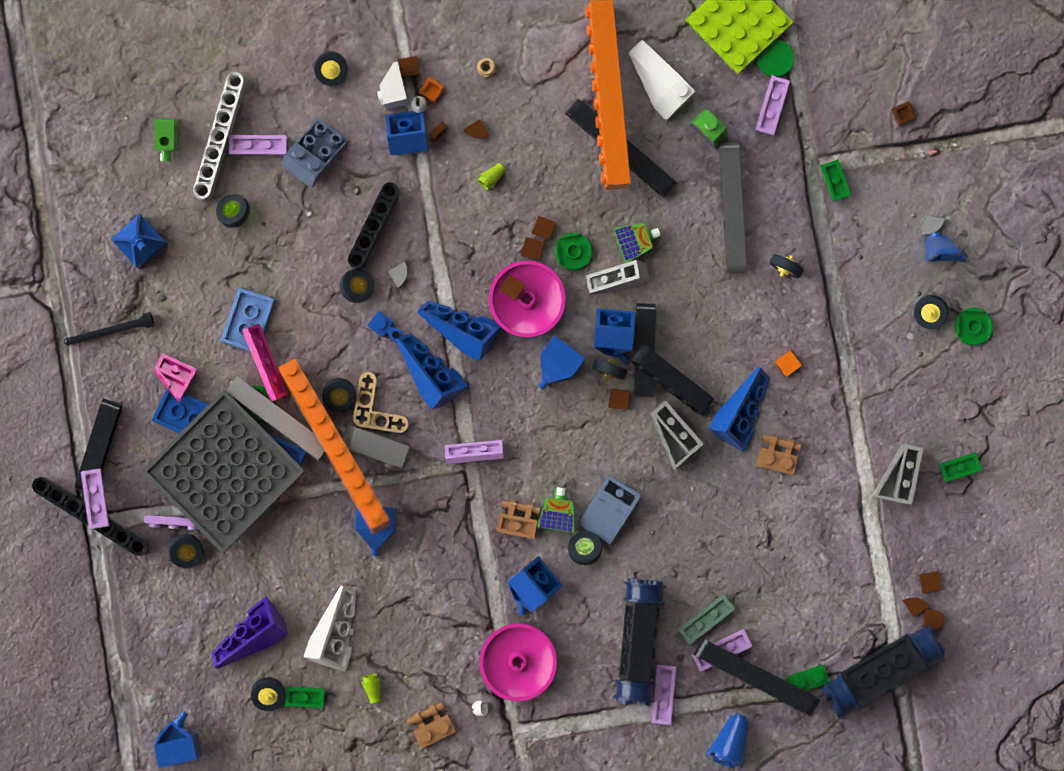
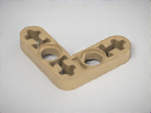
[353,372,409,433]

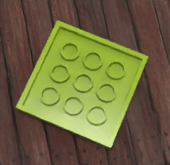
[685,0,793,75]

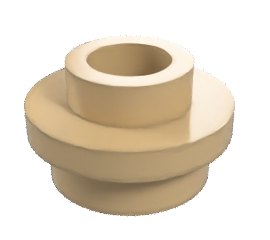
[477,58,496,77]

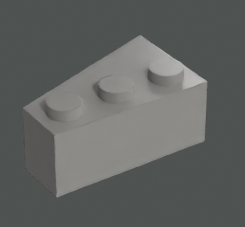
[650,401,703,470]
[343,425,409,470]
[871,444,923,505]

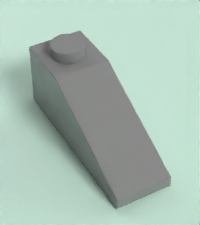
[586,260,650,294]

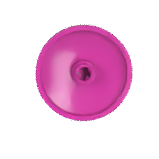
[489,261,566,338]
[479,623,557,701]

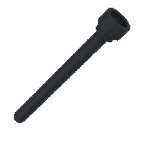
[64,312,155,346]

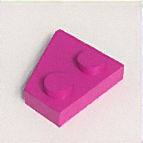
[154,353,197,402]

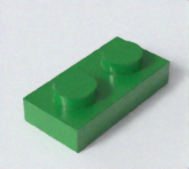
[820,159,851,202]
[938,452,982,482]
[786,664,829,691]
[285,686,325,708]

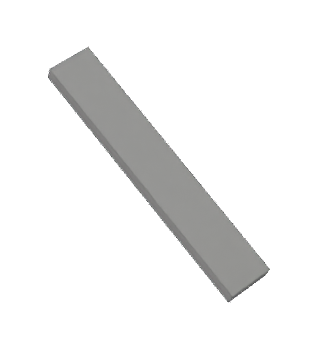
[226,377,325,461]

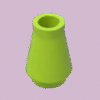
[478,163,506,191]
[361,673,381,703]

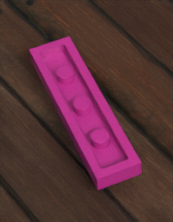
[242,324,288,401]

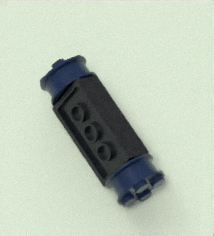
[613,578,666,706]
[822,624,946,720]

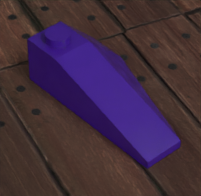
[212,597,288,669]

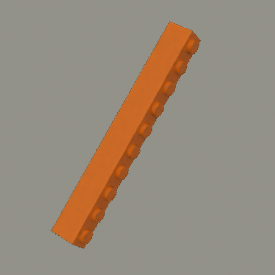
[585,0,631,190]
[278,359,390,535]

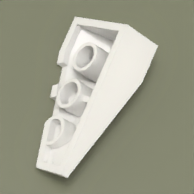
[628,40,695,121]
[304,586,356,672]

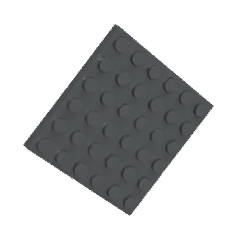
[142,390,306,554]

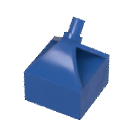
[111,213,168,269]
[594,308,635,364]
[539,335,585,389]
[355,507,398,556]
[507,556,563,616]
[154,710,202,768]

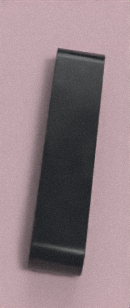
[348,182,400,269]
[634,303,656,397]
[631,345,714,416]
[75,398,122,491]

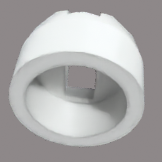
[411,96,427,113]
[472,700,488,716]

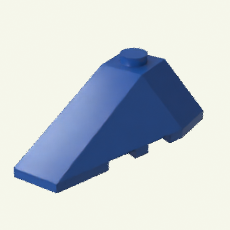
[925,233,968,261]
[417,301,501,361]
[396,333,468,410]
[709,367,770,452]

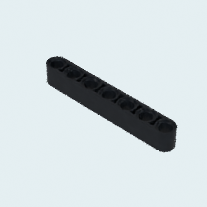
[565,99,677,198]
[32,477,150,556]
[693,638,820,717]

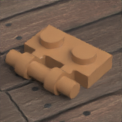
[756,434,801,475]
[496,500,540,539]
[407,702,456,749]

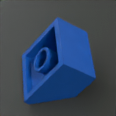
[385,111,428,156]

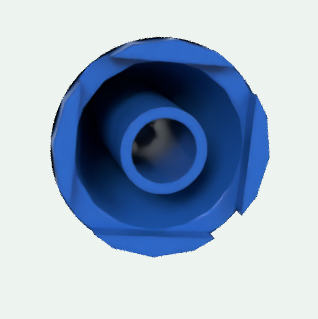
[706,713,749,770]

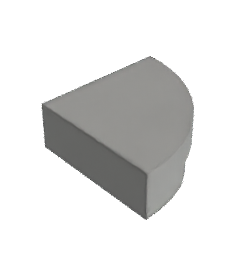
[922,215,945,235]
[388,262,407,288]

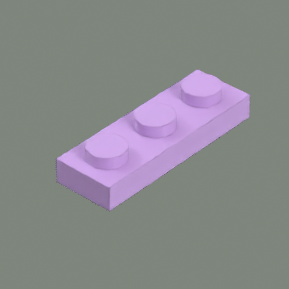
[755,76,790,136]
[229,135,287,155]
[445,440,504,464]
[81,469,109,529]
[144,515,199,530]
[691,629,752,672]
[651,665,676,725]

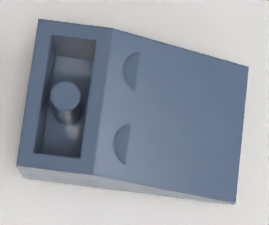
[281,118,348,188]
[578,475,641,544]

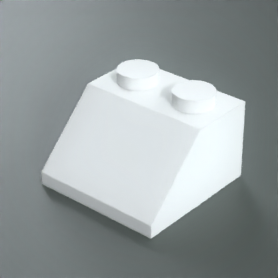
[377,62,408,110]

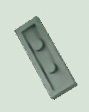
[678,594,735,645]

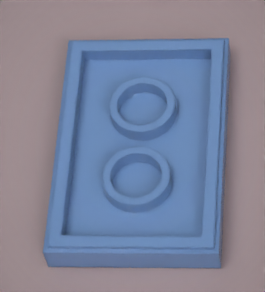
[220,287,275,352]

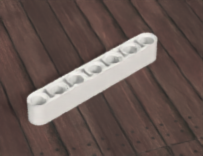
[193,72,246,201]

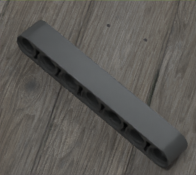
[719,142,747,274]

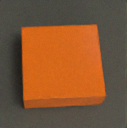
[419,77,445,103]
[775,350,802,377]

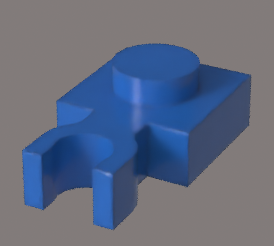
[367,311,403,342]

